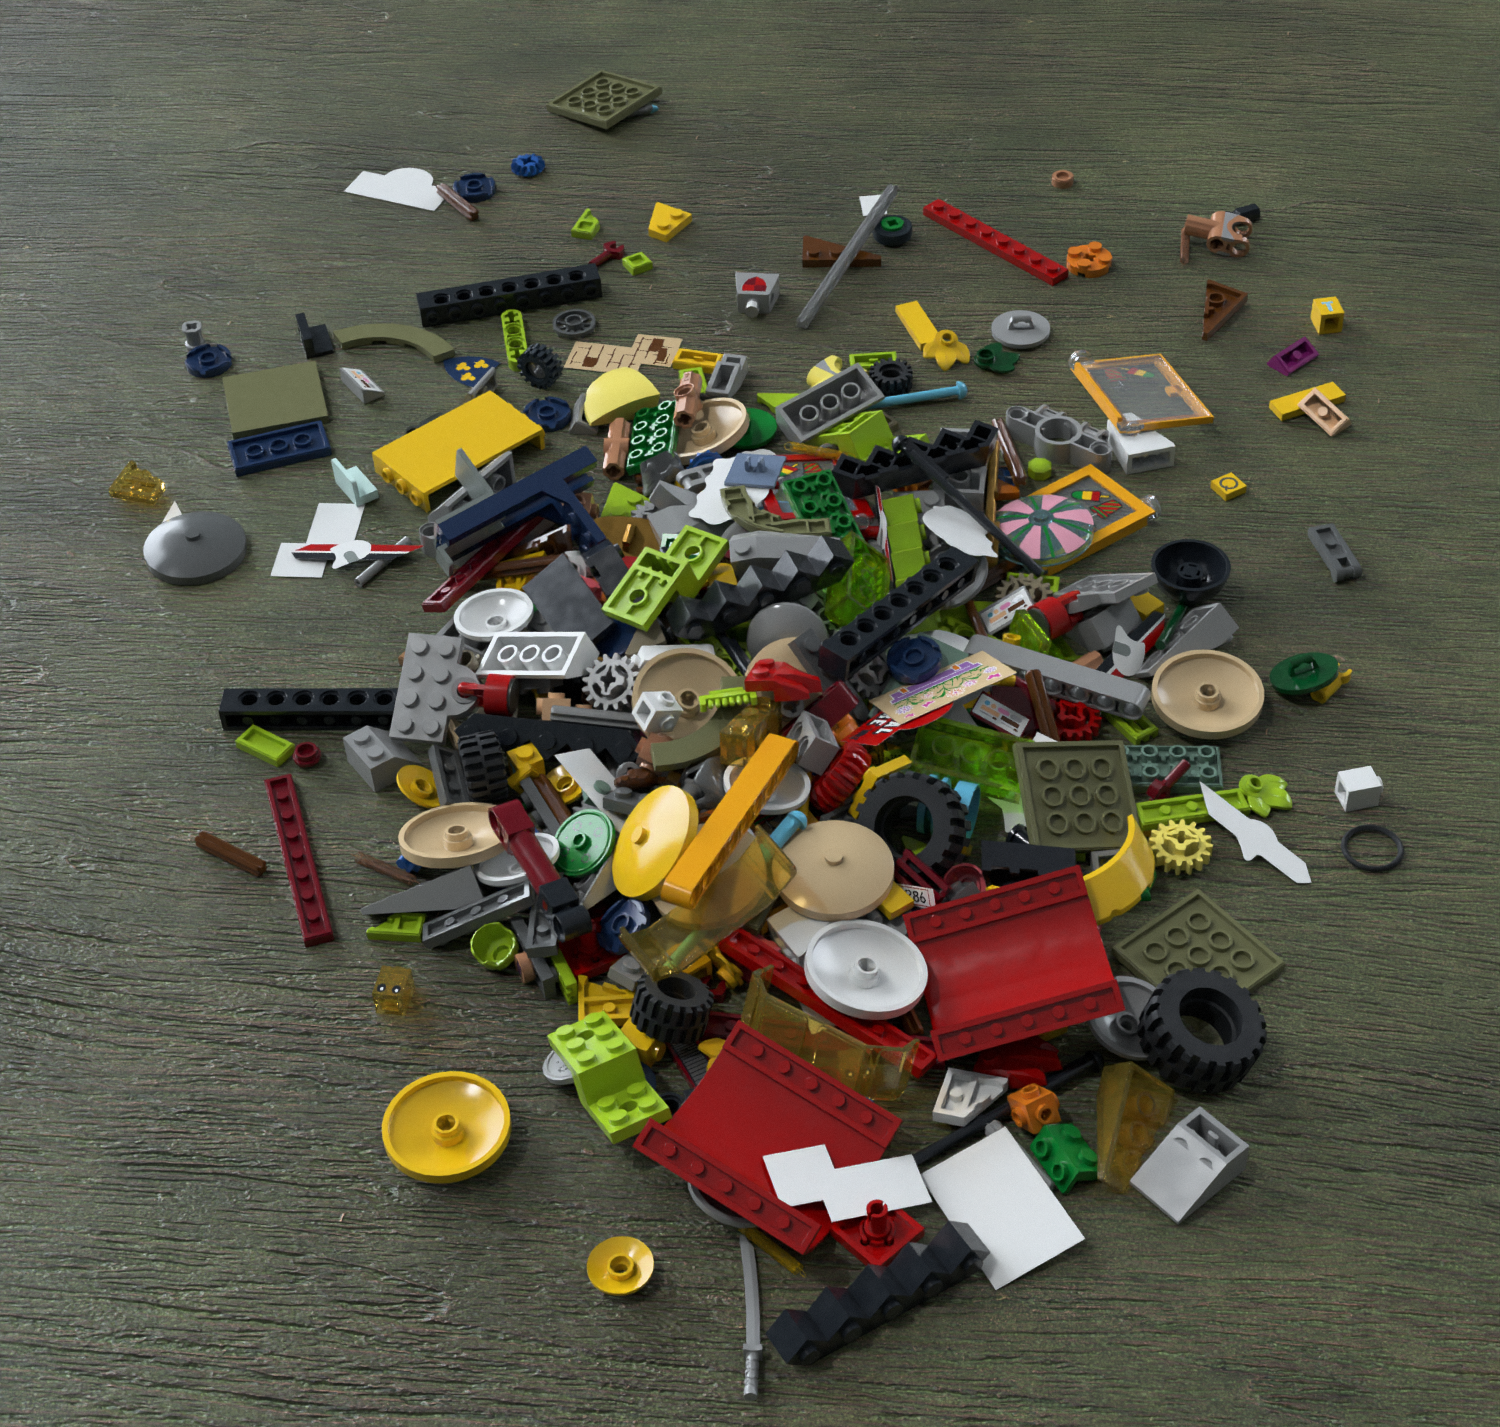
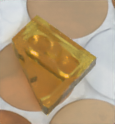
[108,460,166,505]

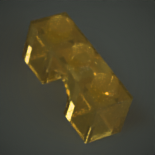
[719,696,782,768]

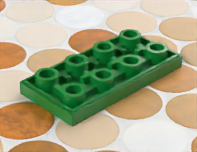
[626,400,680,476]
[781,469,870,561]

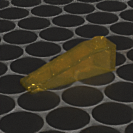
[1097,1061,1175,1194]

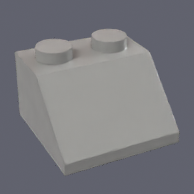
[1065,597,1143,653]
[343,726,423,792]

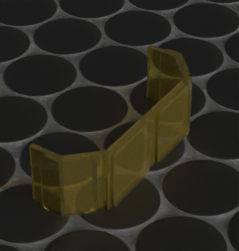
[619,824,797,982]
[740,964,920,1101]

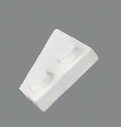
[933,1068,1008,1127]

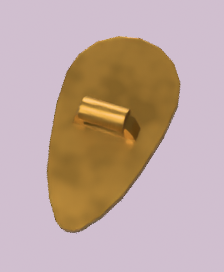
[593,516,660,557]

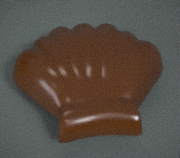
[614,768,666,792]

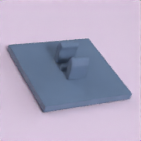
[724,453,786,489]

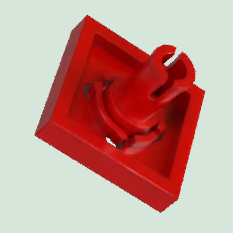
[559,915,628,984]
[830,1199,925,1266]

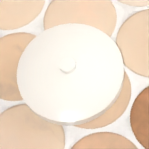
[804,919,928,1020]

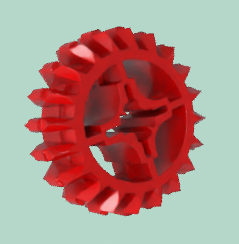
[809,740,872,814]

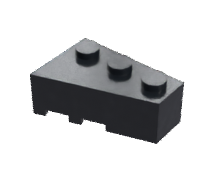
[981,840,1078,887]

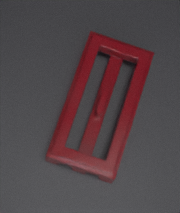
[894,849,952,905]

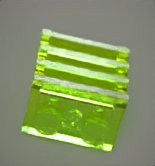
[1008,609,1083,662]

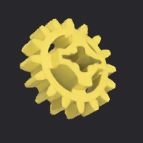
[1148,819,1213,875]

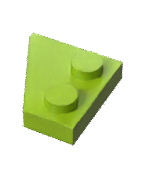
[600,482,652,517]

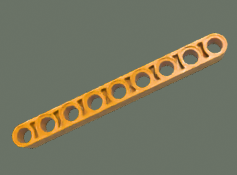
[661,733,799,910]

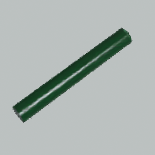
[1155,603,1188,650]

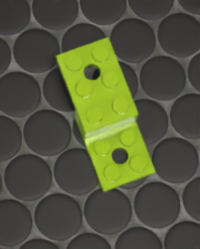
[804,410,930,462]
[601,525,730,632]
[547,1011,672,1145]

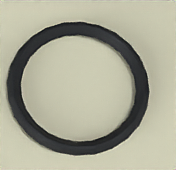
[1341,825,1404,872]

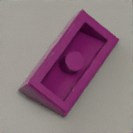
[1266,336,1320,376]

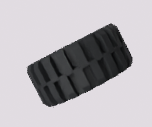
[853,771,972,887]
[1138,968,1267,1094]

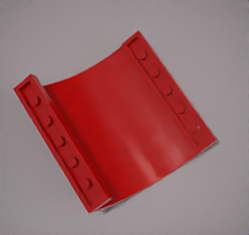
[902,865,1126,1062]
[632,1020,903,1255]

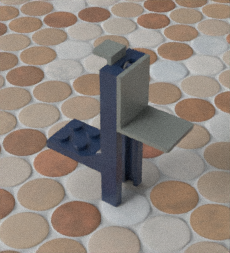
[433,445,606,577]

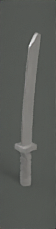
[739,1235,763,1401]

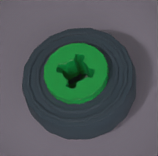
[872,215,912,246]

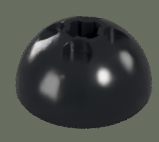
[1151,539,1231,604]

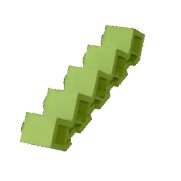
[882,493,942,636]

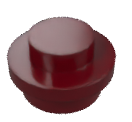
[293,742,321,767]

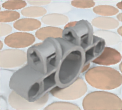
[1006,404,1112,474]

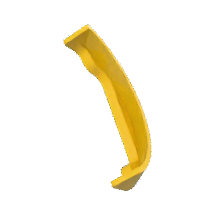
[985,814,1155,926]

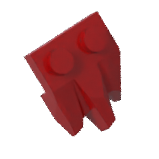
[744,658,823,702]
[973,1035,1062,1088]

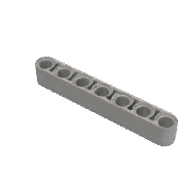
[964,634,1151,720]

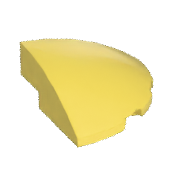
[584,367,660,427]

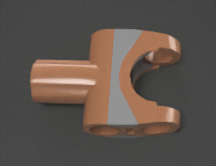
[1183,211,1253,257]

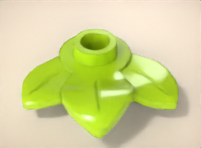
[1239,774,1293,818]

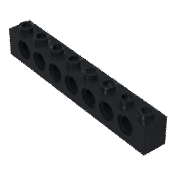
[416,263,602,328]
[818,546,979,682]
[218,688,398,731]

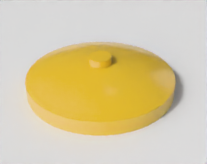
[612,785,698,901]
[382,1071,511,1184]

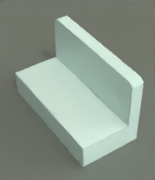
[331,458,379,507]

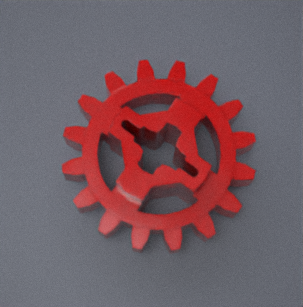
[1054,698,1102,741]

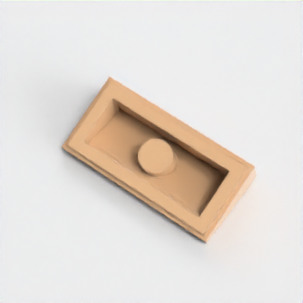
[1297,388,1352,437]

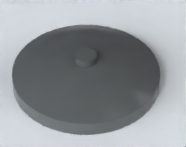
[143,512,247,586]

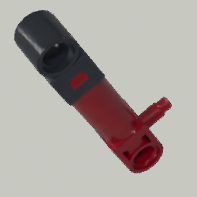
[488,799,593,943]

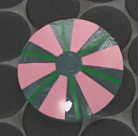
[996,495,1094,567]

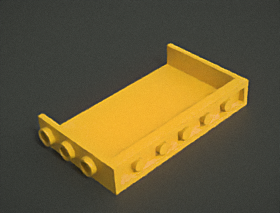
[372,390,545,513]

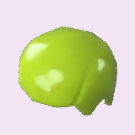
[470,922,520,971]

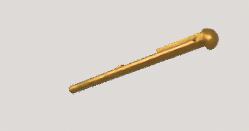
[985,440,1000,569]

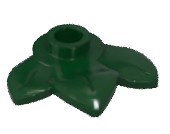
[974,342,1020,373]

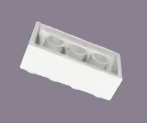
[475,632,600,679]

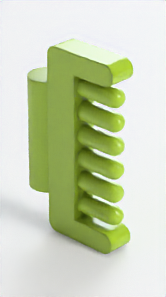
[699,687,758,712]

